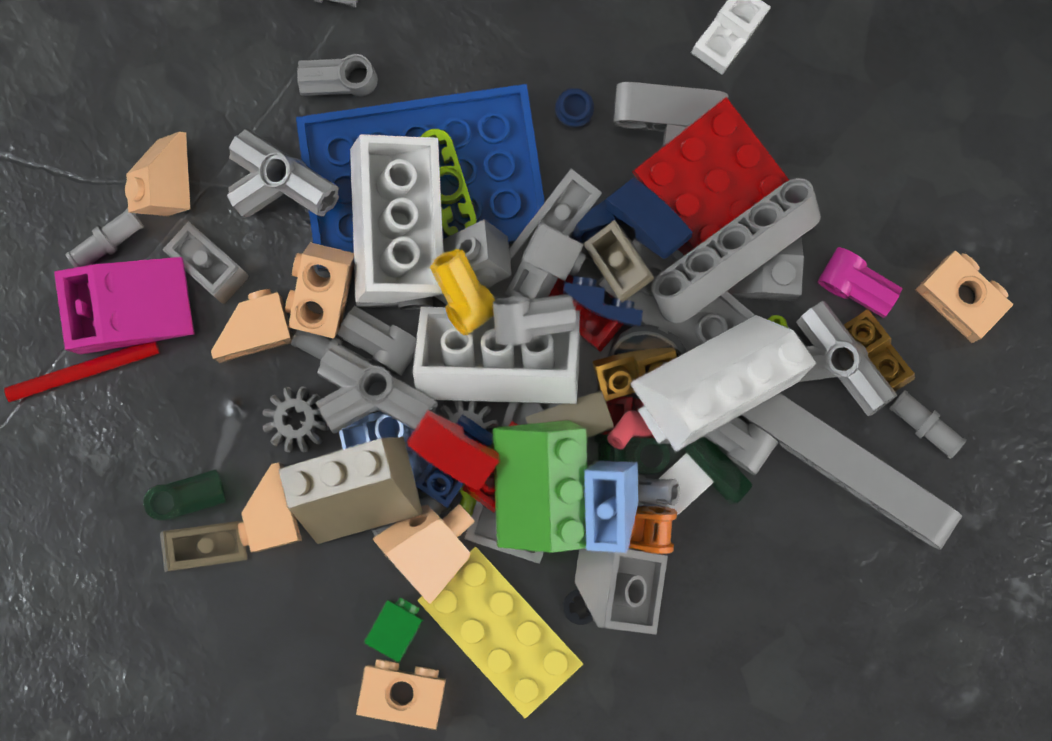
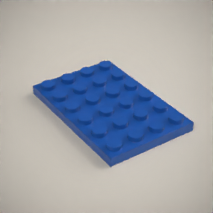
[296,84,545,272]

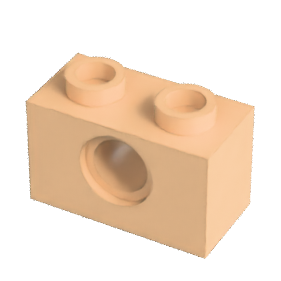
[915,250,1013,343]
[356,659,446,730]

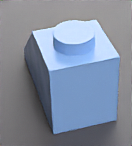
[584,461,638,553]

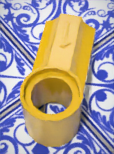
[429,249,495,335]

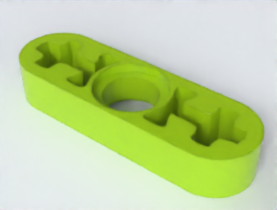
[421,129,477,237]

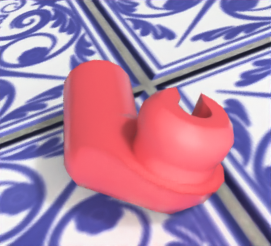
[607,410,652,450]

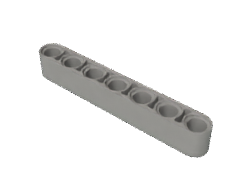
[738,393,962,550]

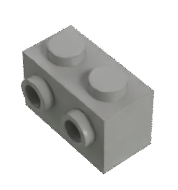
[435,219,512,304]

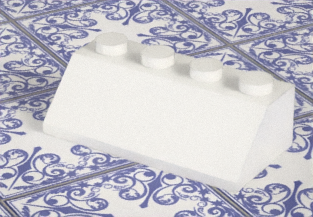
[350,134,443,303]
[413,307,580,404]
[631,315,816,451]

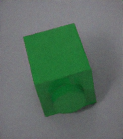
[364,597,424,662]

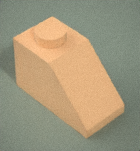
[125,131,190,216]
[211,289,293,363]
[238,462,302,552]

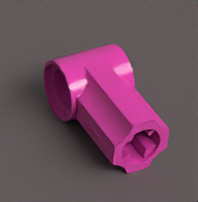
[818,247,903,318]

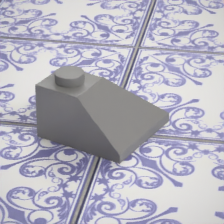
[727,237,804,302]
[574,548,668,635]

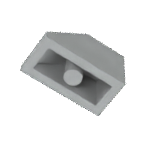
[521,222,586,280]

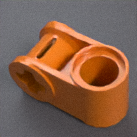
[629,506,677,554]

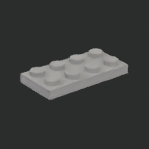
[597,235,755,352]

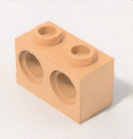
[285,242,354,339]

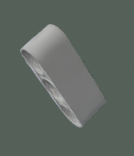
[613,82,729,132]

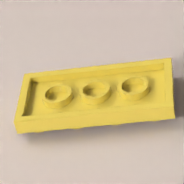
[417,547,583,719]

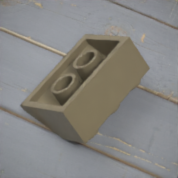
[278,437,423,544]

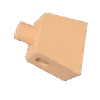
[373,504,475,604]

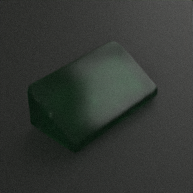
[680,436,752,505]

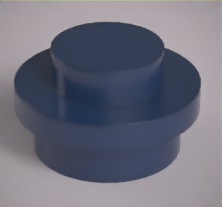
[555,88,594,127]

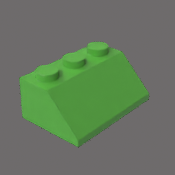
[493,420,587,553]

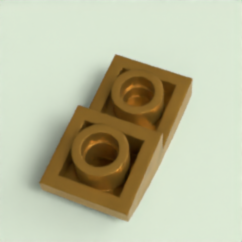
[844,309,915,392]
[592,348,677,401]

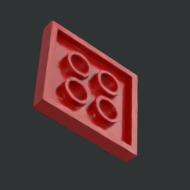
[632,97,789,250]

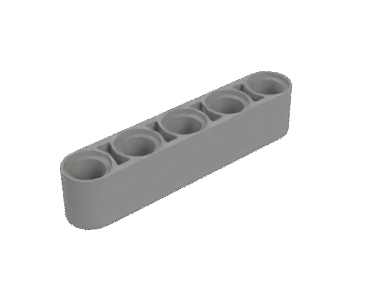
[652,178,821,323]

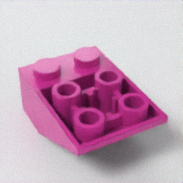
[54,257,194,355]

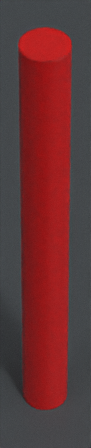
[4,341,160,403]

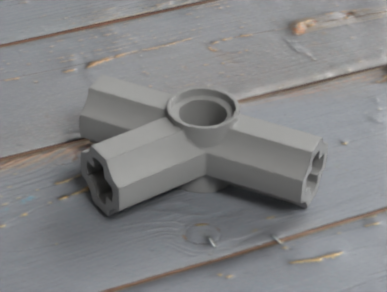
[227,129,339,218]
[796,301,897,416]
[316,344,438,434]

